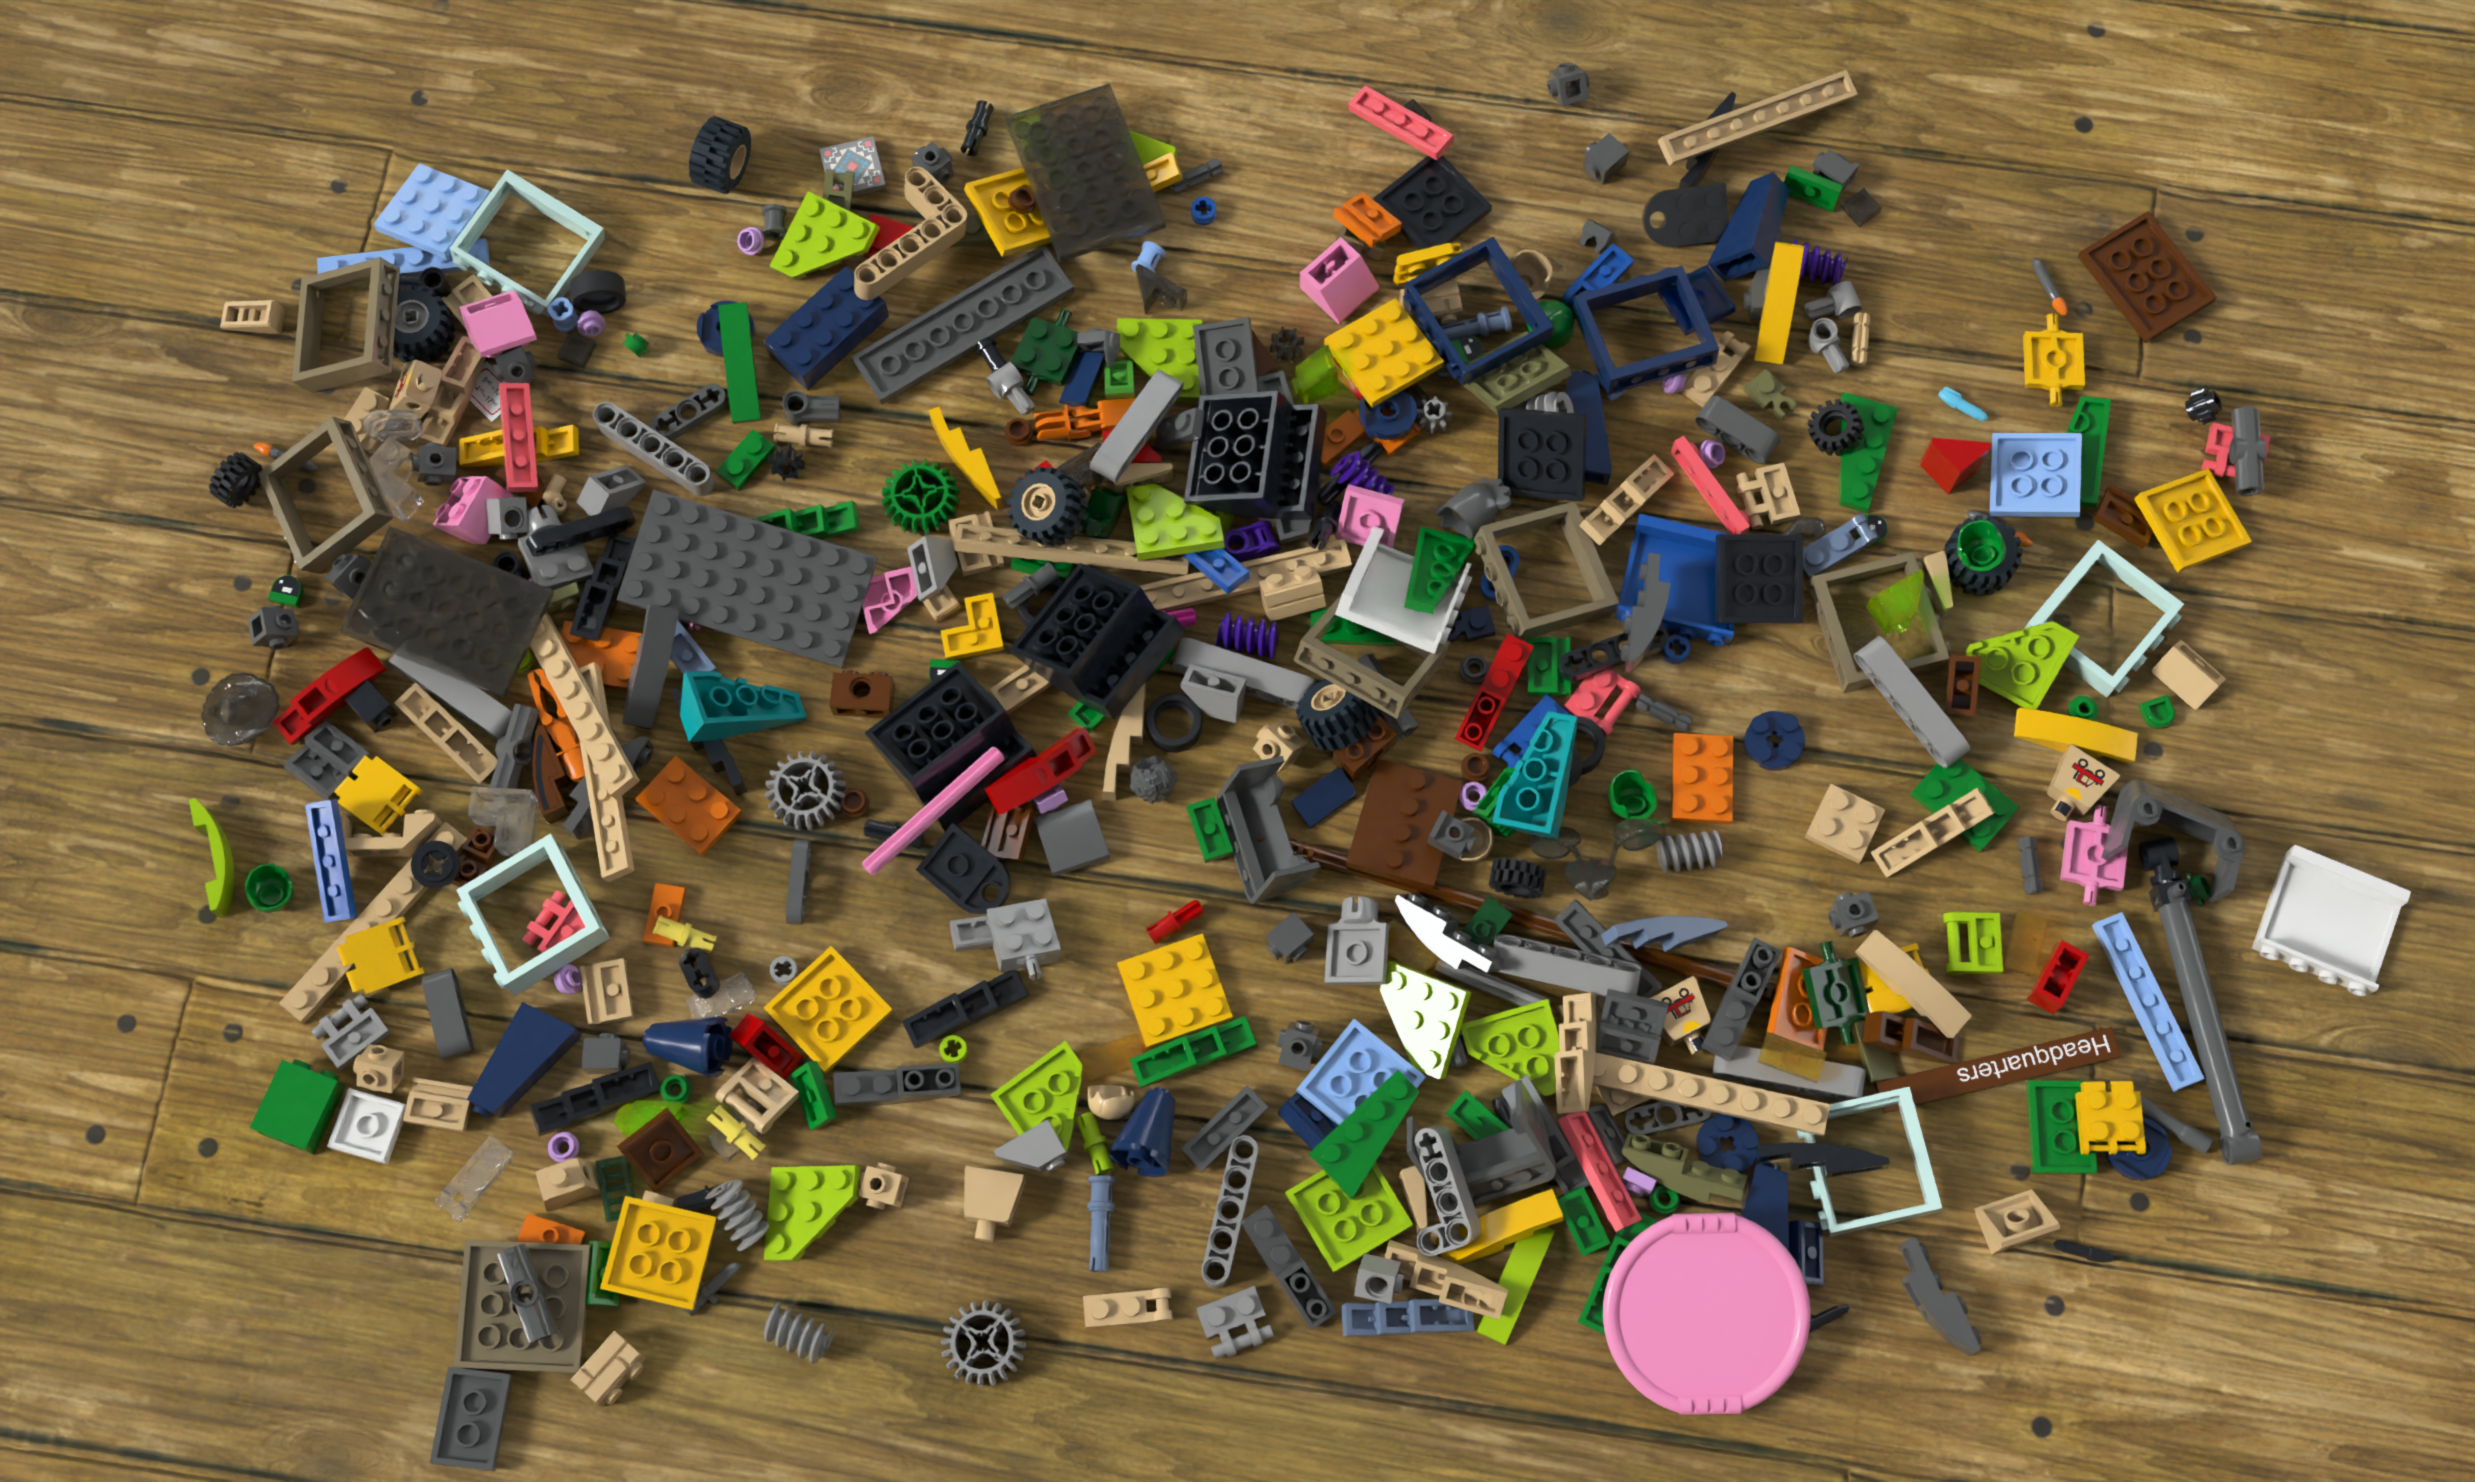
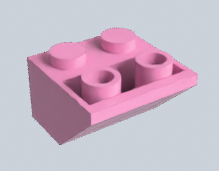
[1300,237,1380,325]
[459,290,537,358]
[433,476,514,544]

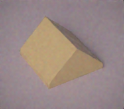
[1974,1189,2060,1255]

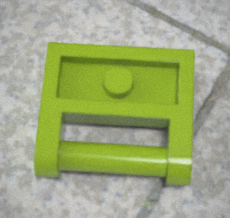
[1943,912,2003,975]

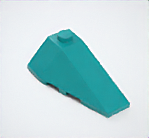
[680,671,807,742]
[1492,711,1578,840]

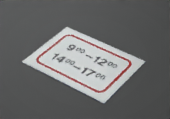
[469,361,506,422]

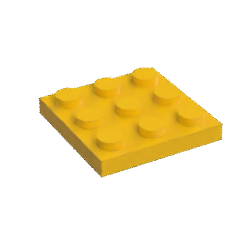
[964,163,1077,257]
[1324,298,1444,408]
[2134,468,2252,573]
[1117,933,1233,1049]
[763,946,894,1074]
[600,1196,718,1311]

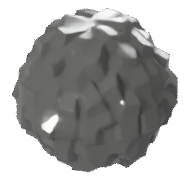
[1130,755,1178,804]

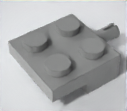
[987,898,1061,980]

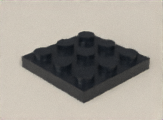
[1373,155,1492,250]
[1498,408,1587,502]
[1715,534,1803,624]

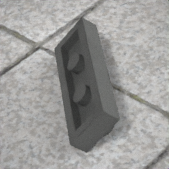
[1181,1086,1269,1173]

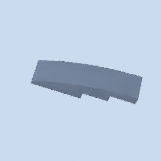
[1601,916,1728,952]
[1341,1299,1474,1337]

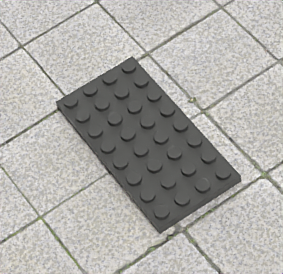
[617,489,878,669]

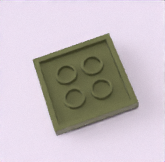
[1456,331,1571,415]

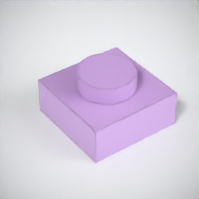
[1031,784,1068,814]
[1621,1167,1656,1197]

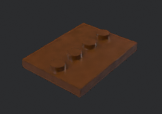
[2078,211,2217,343]
[1346,759,1463,891]

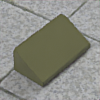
[1852,1021,1899,1085]

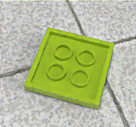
[1285,1162,1414,1274]

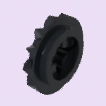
[411,841,461,889]

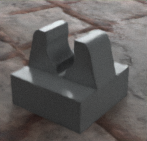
[1580,219,1616,253]

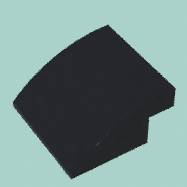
[1184,391,1327,520]
[1009,563,1186,720]
[865,662,1037,832]

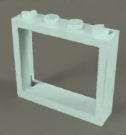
[450,169,605,318]
[2025,540,2184,698]
[457,833,610,995]
[1796,1087,1942,1237]

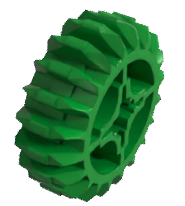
[882,458,960,535]

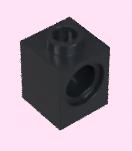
[344,680,398,733]

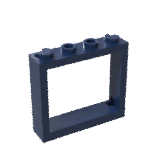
[1403,236,1554,386]
[1573,266,1719,395]

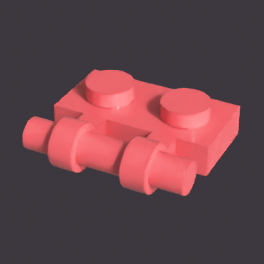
[2202,423,2270,478]
[522,890,585,953]

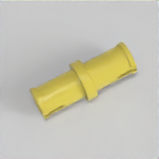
[652,915,717,954]
[706,1105,766,1161]

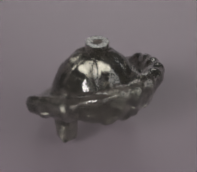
[201,673,280,746]

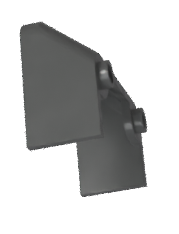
[1217,756,1320,904]
[2101,780,2245,903]
[1407,1080,1556,1208]

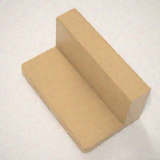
[2151,640,2226,710]

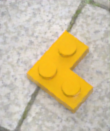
[941,593,1004,660]

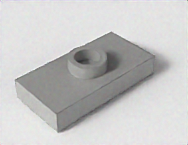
[949,915,994,952]

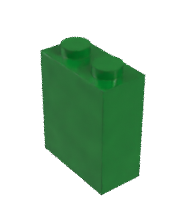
[249,1059,346,1155]

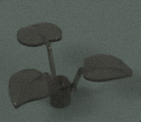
[1528,818,1666,901]

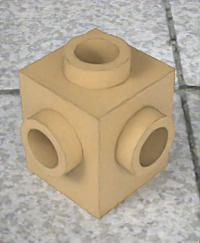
[1253,720,1307,772]
[353,1044,404,1093]
[858,1163,909,1210]

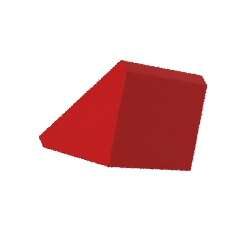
[1920,437,1991,495]

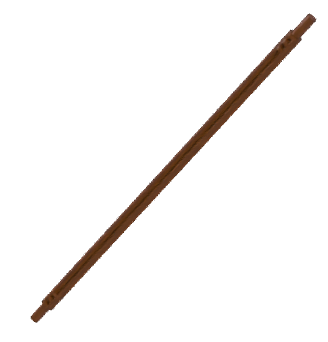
[1258,834,1776,1002]

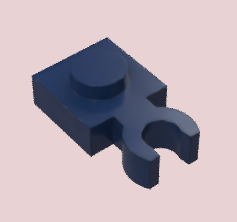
[1446,605,1496,643]

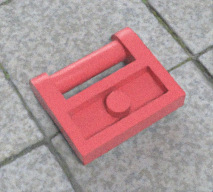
[1564,661,1641,737]

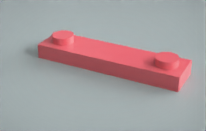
[1348,85,1454,160]
[499,383,538,492]
[1671,435,1750,535]
[1557,1112,1642,1232]

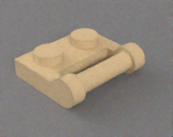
[715,1057,799,1134]

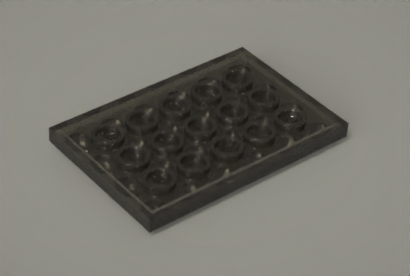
[1004,83,1166,262]
[339,526,554,698]

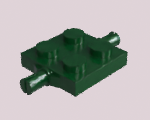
[1011,308,1081,396]
[1802,941,1870,1045]

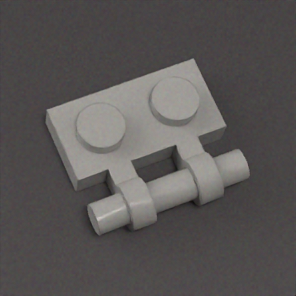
[311,993,391,1070]
[1196,1286,1274,1359]

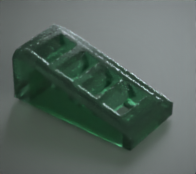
[595,1155,635,1222]

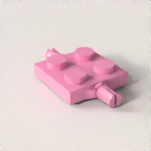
[2060,805,2129,906]

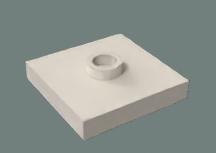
[327,1088,406,1165]

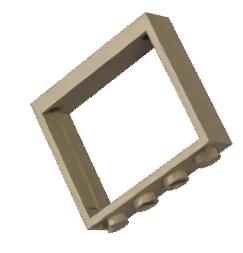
[292,257,400,392]
[258,416,394,574]
[1474,501,1619,640]
[1807,552,1951,693]
[1294,594,1451,719]

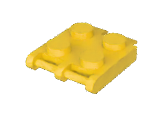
[1393,243,1462,286]
[334,755,423,837]
[336,916,425,994]
[1860,943,1930,1015]
[2075,1081,2146,1155]

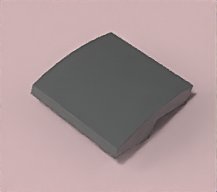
[284,720,370,801]
[1034,800,1110,877]
[1595,989,1668,1065]

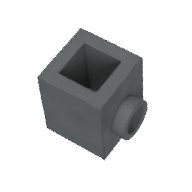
[1583,133,1629,185]
[1266,912,1314,964]
[581,1033,630,1074]

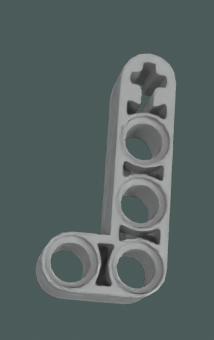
[1414,1125,1481,1256]

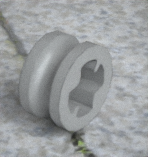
[770,956,799,986]

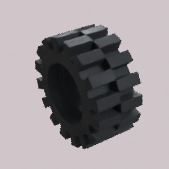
[1808,399,1864,456]
[209,452,263,508]
[1489,858,1547,899]

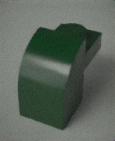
[1078,485,1127,539]

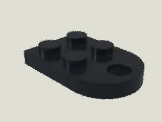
[1642,183,1729,247]
[916,823,1011,914]

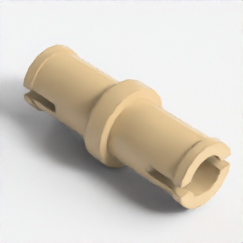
[774,423,834,448]

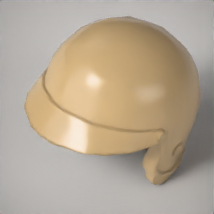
[1510,249,1552,299]

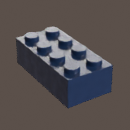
[764,266,889,391]

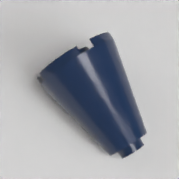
[643,1016,733,1078]
[1109,1087,1176,1177]

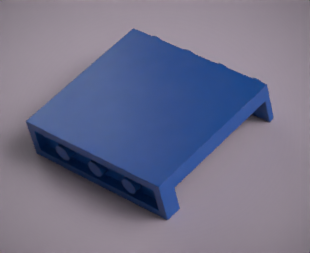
[1615,514,1735,646]

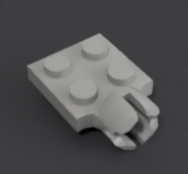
[518,505,594,593]
[1324,896,1390,986]

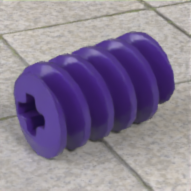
[1793,239,1848,287]
[1330,451,1394,496]
[1216,612,1280,659]

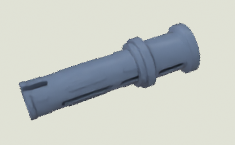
[1424,306,1512,346]
[1087,1176,1116,1272]

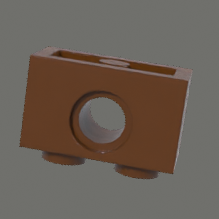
[1945,651,1981,716]
[829,670,895,718]
[1332,715,1397,783]

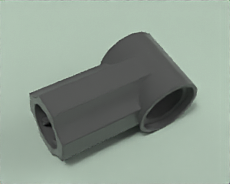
[782,390,840,426]

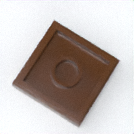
[617,1107,704,1193]

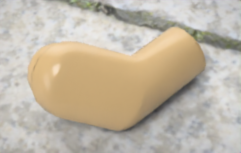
[543,474,567,515]

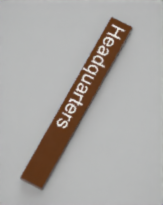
[1874,1027,2121,1114]

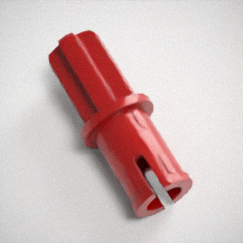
[1145,900,1204,945]

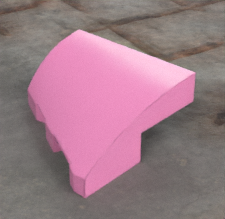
[862,566,918,635]

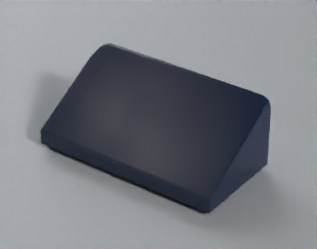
[1059,352,1106,408]
[1292,766,1357,829]
[1278,1092,1338,1150]
[1788,1220,1824,1286]

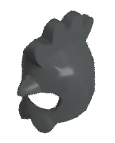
[1434,478,1512,539]

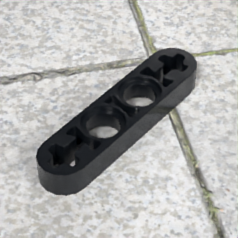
[526,506,636,557]
[1558,625,1668,681]

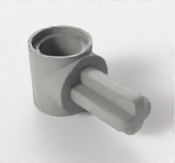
[1804,281,1862,320]
[1807,318,1849,374]
[986,362,1035,415]

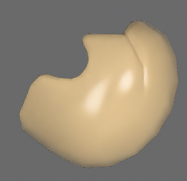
[1449,817,1494,862]
[1088,1085,1135,1120]

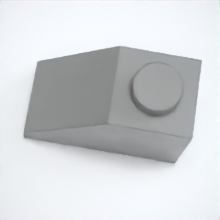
[576,464,647,516]
[907,536,958,601]
[1181,664,1246,723]
[994,1119,1069,1172]

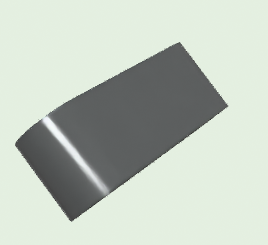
[1695,395,1781,464]
[422,968,474,1059]

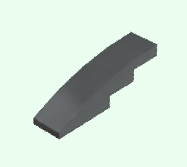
[622,604,679,730]

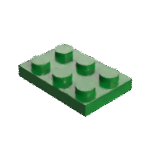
[1910,759,2020,853]
[2026,1080,2097,1175]

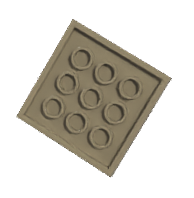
[454,1240,591,1373]

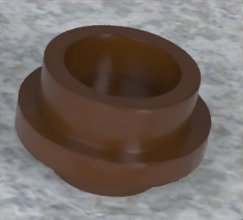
[1008,187,1036,214]
[1004,418,1033,446]
[1461,753,1491,782]
[839,788,869,818]

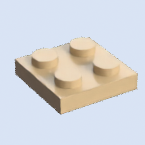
[1804,784,1885,864]

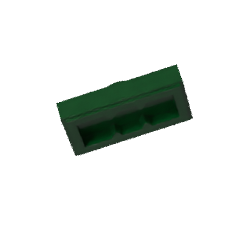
[1462,895,1514,947]

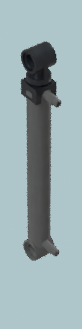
[2138,837,2262,1165]

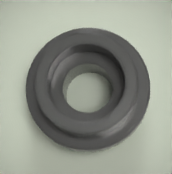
[1460,655,1489,684]

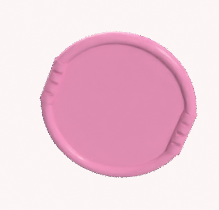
[1603,1213,1811,1415]

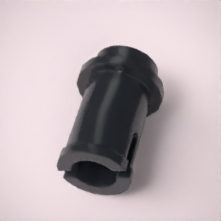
[976,337,1008,373]

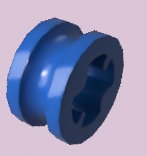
[1191,196,1216,226]
[1662,635,1691,664]

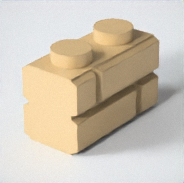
[1399,280,1463,331]
[1258,566,1326,622]
[570,1331,646,1407]

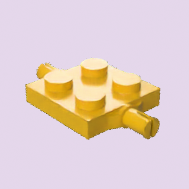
[2023,313,2085,407]

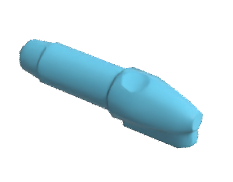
[1938,387,1988,421]

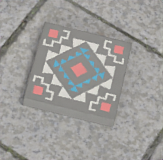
[819,136,887,197]

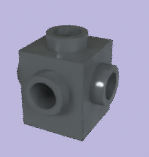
[1547,62,1589,106]
[911,141,954,185]
[493,345,537,383]
[412,443,456,486]
[324,552,378,601]
[248,606,299,650]
[1828,891,1879,938]
[1277,1020,1323,1071]

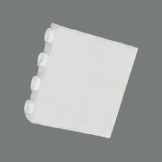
[1335,525,1472,654]
[2252,845,2411,996]

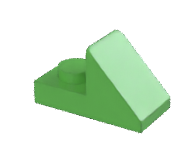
[1104,360,1135,400]

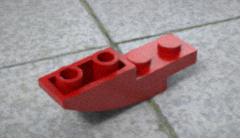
[1454,633,1534,752]
[272,647,387,745]
[985,726,1098,815]

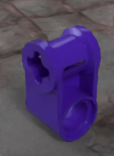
[1223,520,1280,563]

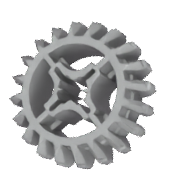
[765,751,846,830]
[941,1300,1026,1387]

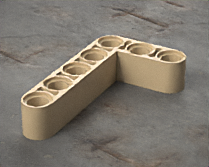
[854,167,967,300]

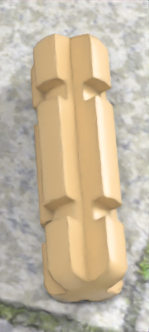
[1850,312,1870,367]

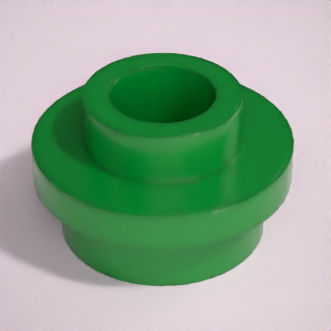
[623,332,650,358]
[2067,696,2098,721]
[661,1074,692,1106]
[1649,1184,1680,1214]

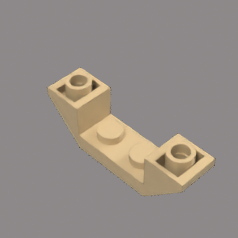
[340,810,442,857]

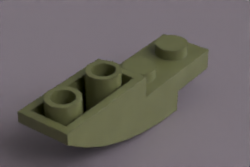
[1622,1133,1748,1203]

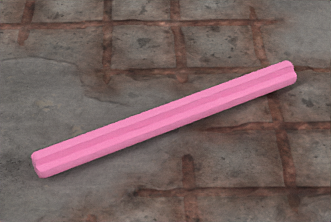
[862,747,1004,875]

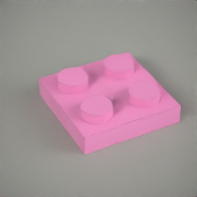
[1335,484,1404,548]

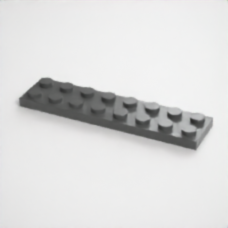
[851,244,1075,405]

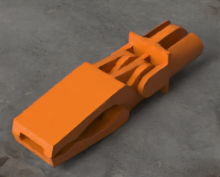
[1034,398,1157,443]
[527,669,585,785]

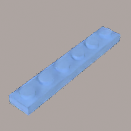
[317,238,490,283]
[2092,912,2205,1092]

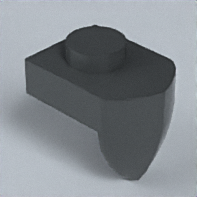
[1077,328,1120,368]

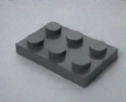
[1193,317,1259,395]
[430,1367,513,1472]

